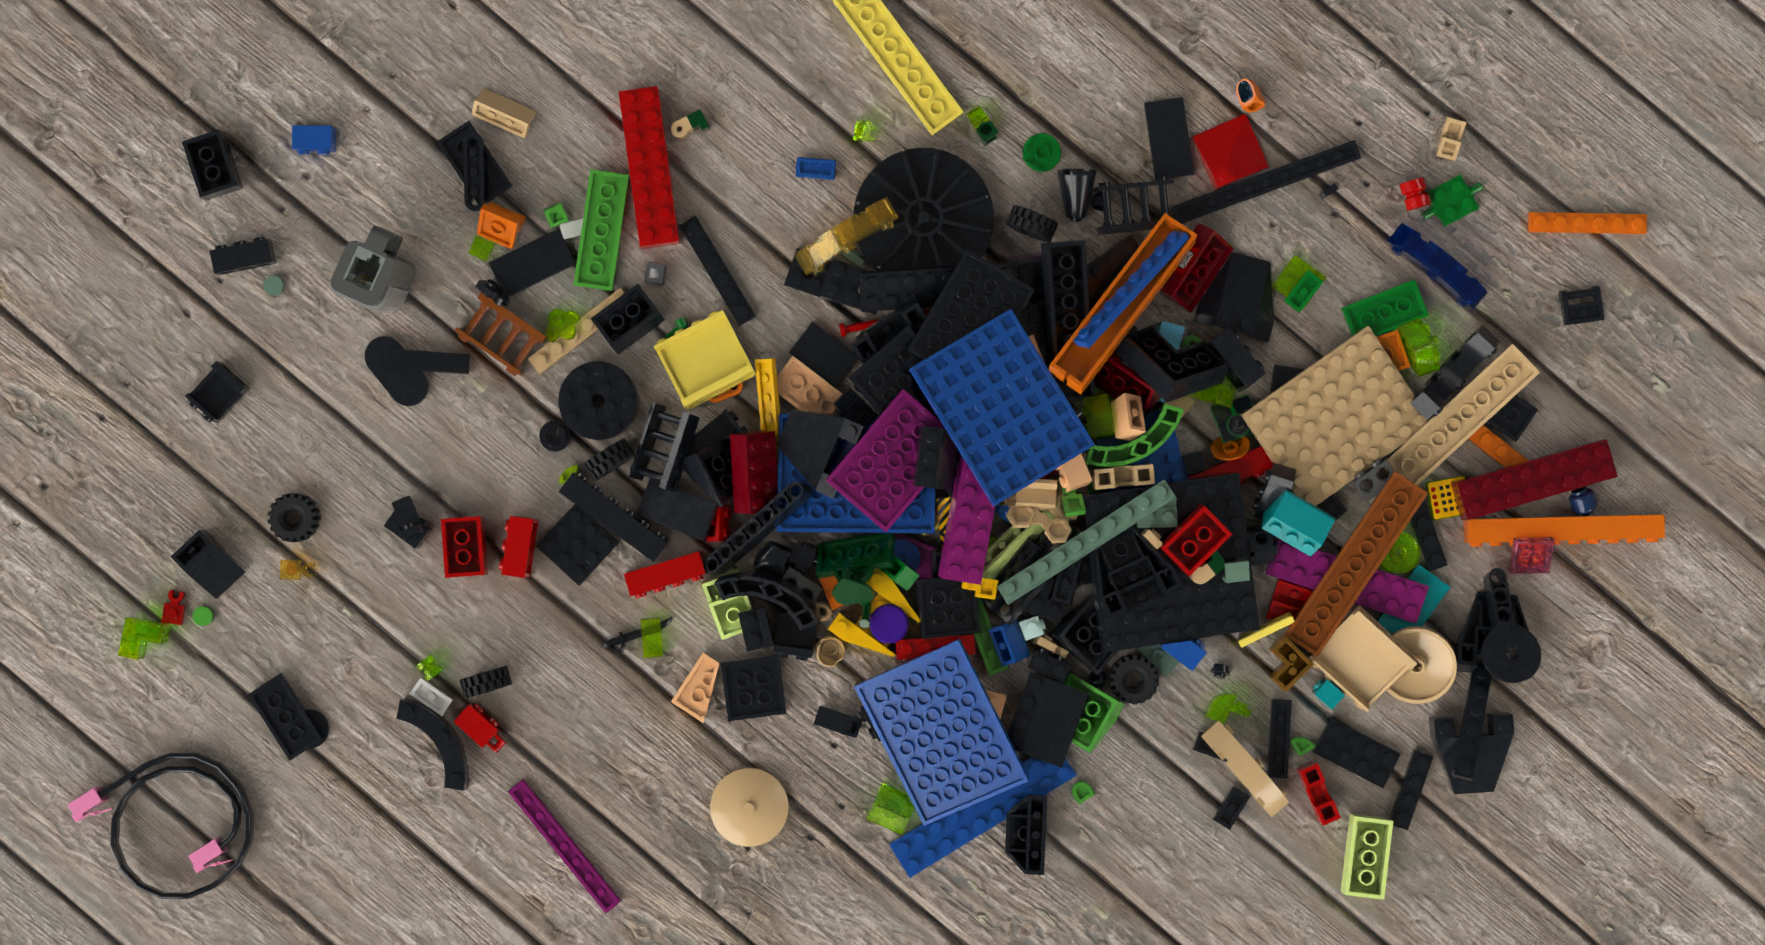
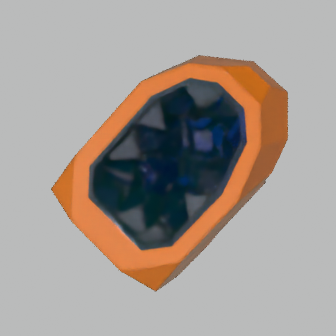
[1236,78,1265,113]

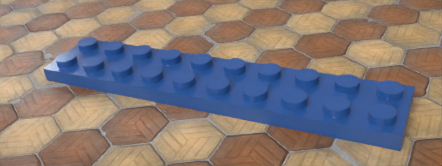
[889,757,1077,878]

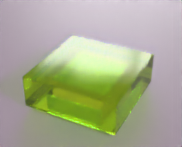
[468,236,495,262]

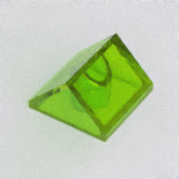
[866,783,914,835]

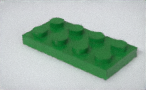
[1340,279,1429,336]

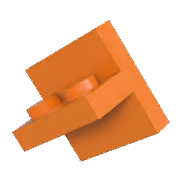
[476,202,526,250]

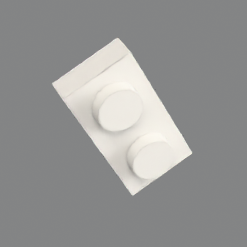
[410,677,454,716]

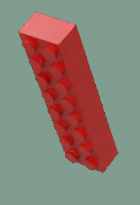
[618,86,680,249]

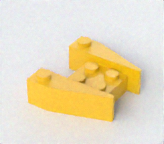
[828,569,920,657]

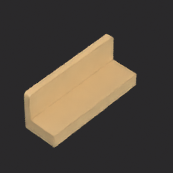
[471,88,537,139]

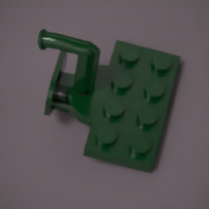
[816,533,895,628]

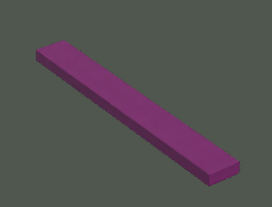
[508,779,622,914]

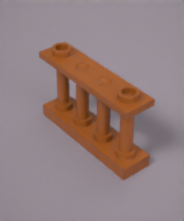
[455,292,548,376]

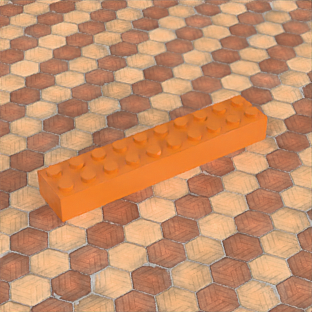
[1049,213,1197,395]

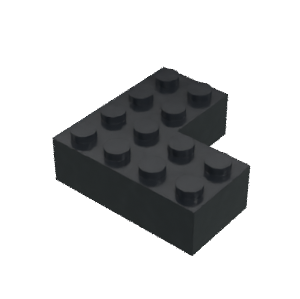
[1116,326,1230,402]

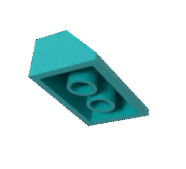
[1262,489,1335,557]

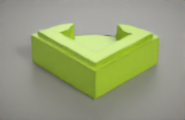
[558,465,579,484]

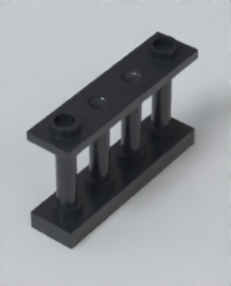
[1093,176,1178,235]
[628,402,700,492]

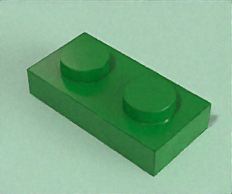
[1283,270,1324,313]

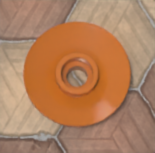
[1211,436,1250,460]

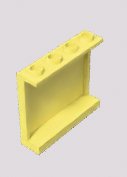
[653,310,756,411]

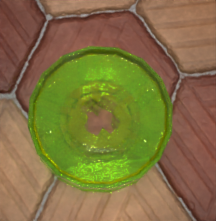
[1380,532,1420,573]

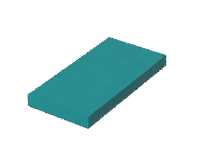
[1376,564,1450,634]

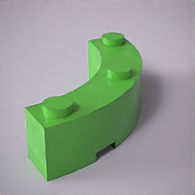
[1085,404,1184,467]

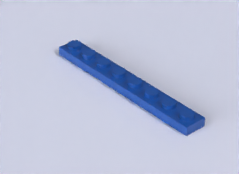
[1073,231,1189,348]

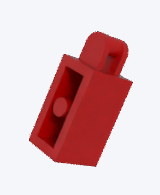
[453,703,507,753]

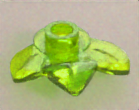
[546,309,581,343]

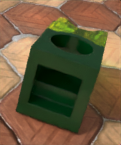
[966,106,999,147]

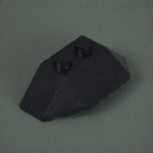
[1005,795,1047,875]

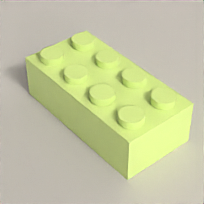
[1341,813,1393,900]

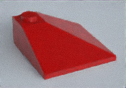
[1192,114,1269,190]

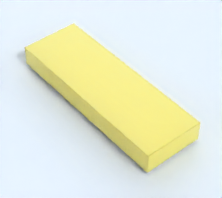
[1237,612,1295,648]

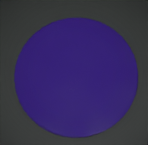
[870,604,908,643]

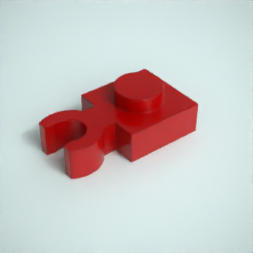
[161,590,186,625]

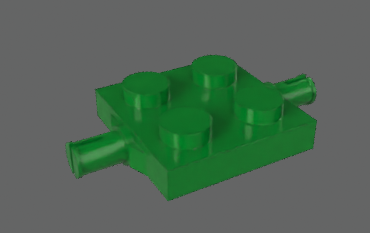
[1421,174,1483,228]

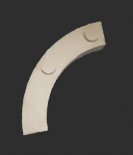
[1201,721,1289,818]

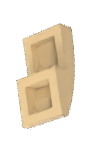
[1436,116,1467,161]

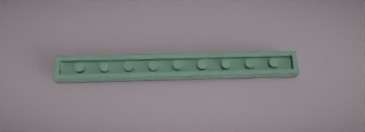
[997,479,1176,605]

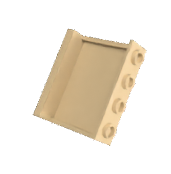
[1309,605,1417,712]

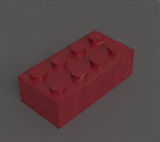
[730,430,778,514]

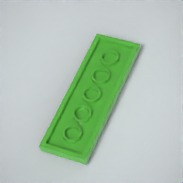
[573,169,630,291]

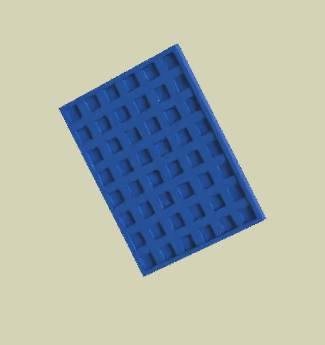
[909,309,1095,507]

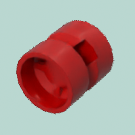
[1399,177,1432,211]

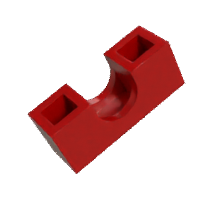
[1296,761,1341,825]

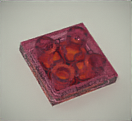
[1509,537,1555,574]

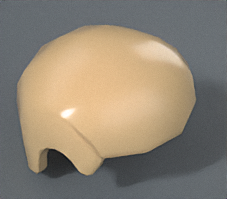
[815,636,845,667]

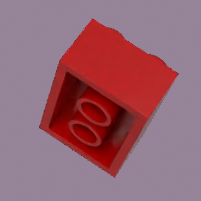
[1159,504,1232,577]
[441,516,488,578]
[499,516,539,578]

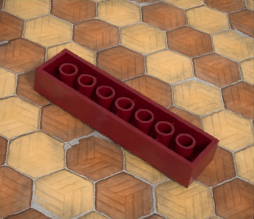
[1451,439,1618,520]

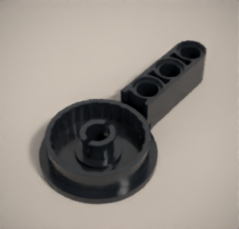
[1481,568,1541,683]

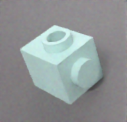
[1018,615,1046,641]

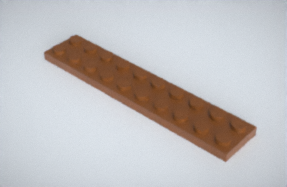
[1284,471,1428,657]

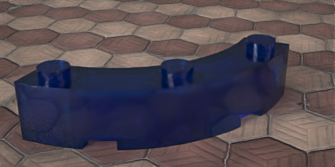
[1387,223,1488,310]

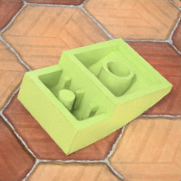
[702,568,753,640]

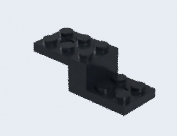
[784,248,877,315]

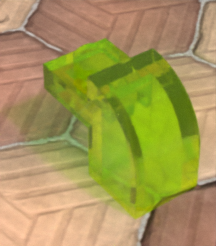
[1187,384,1237,408]
[1204,693,1252,724]

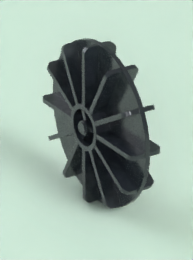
[853,148,994,271]

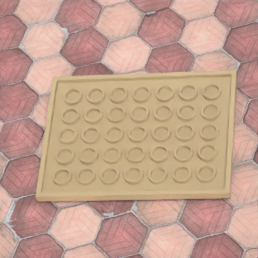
[1241,326,1430,506]

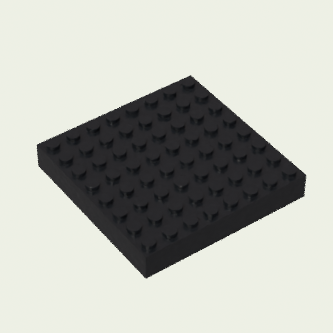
[1082,472,1260,653]

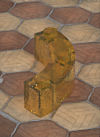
[794,197,899,275]

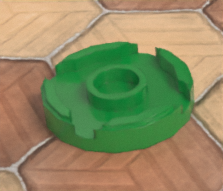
[1022,133,1061,173]

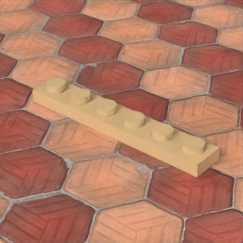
[528,288,625,375]

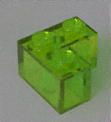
[1398,317,1441,377]
[1082,394,1115,441]
[118,616,171,660]

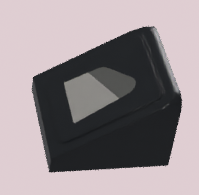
[644,263,667,286]

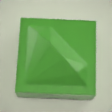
[543,202,569,228]

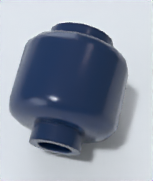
[1568,486,1598,516]

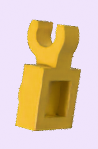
[961,577,998,600]

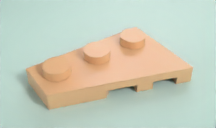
[671,652,720,723]

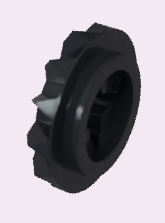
[539,420,571,452]

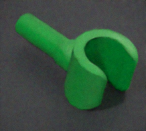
[664,317,688,339]

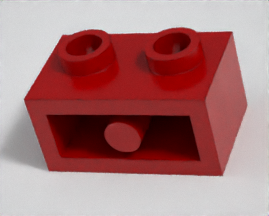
[701,501,732,543]

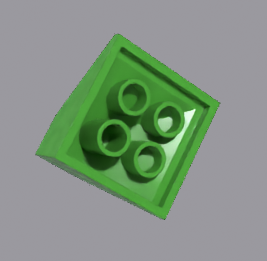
[1064,673,1126,753]

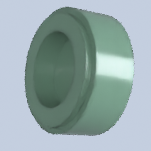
[264,276,285,296]

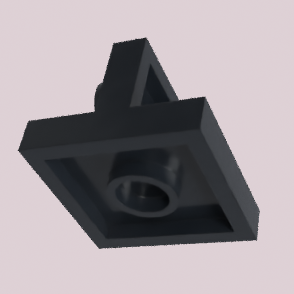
[738,606,774,651]

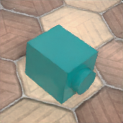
[1311,678,1345,710]

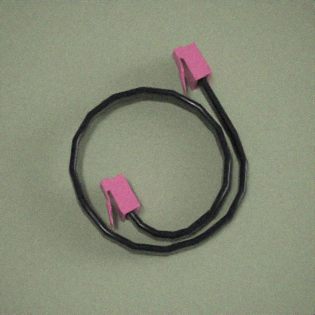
[68,753,254,899]

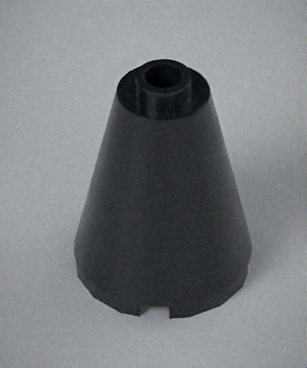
[1057,169,1096,221]

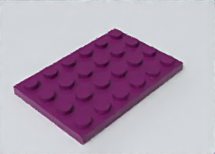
[825,389,945,532]

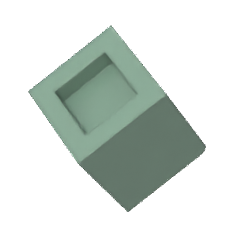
[1222,557,1250,583]

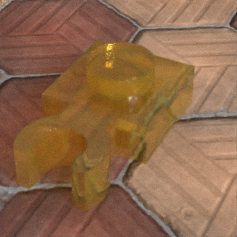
[280,559,315,580]

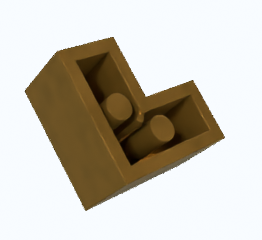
[1268,635,1314,692]

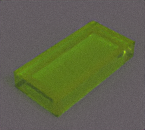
[640,617,663,658]

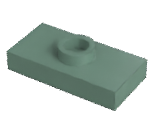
[1137,644,1179,676]

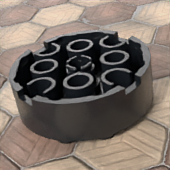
[558,361,639,441]

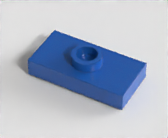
[795,157,836,181]

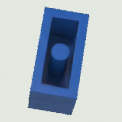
[292,125,336,155]
[989,619,1031,667]

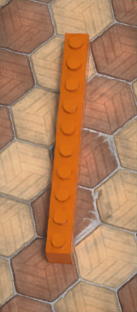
[1463,514,1665,547]

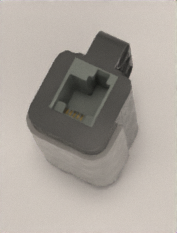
[330,225,416,314]

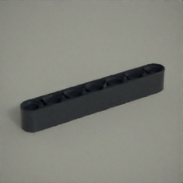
[704,482,812,574]

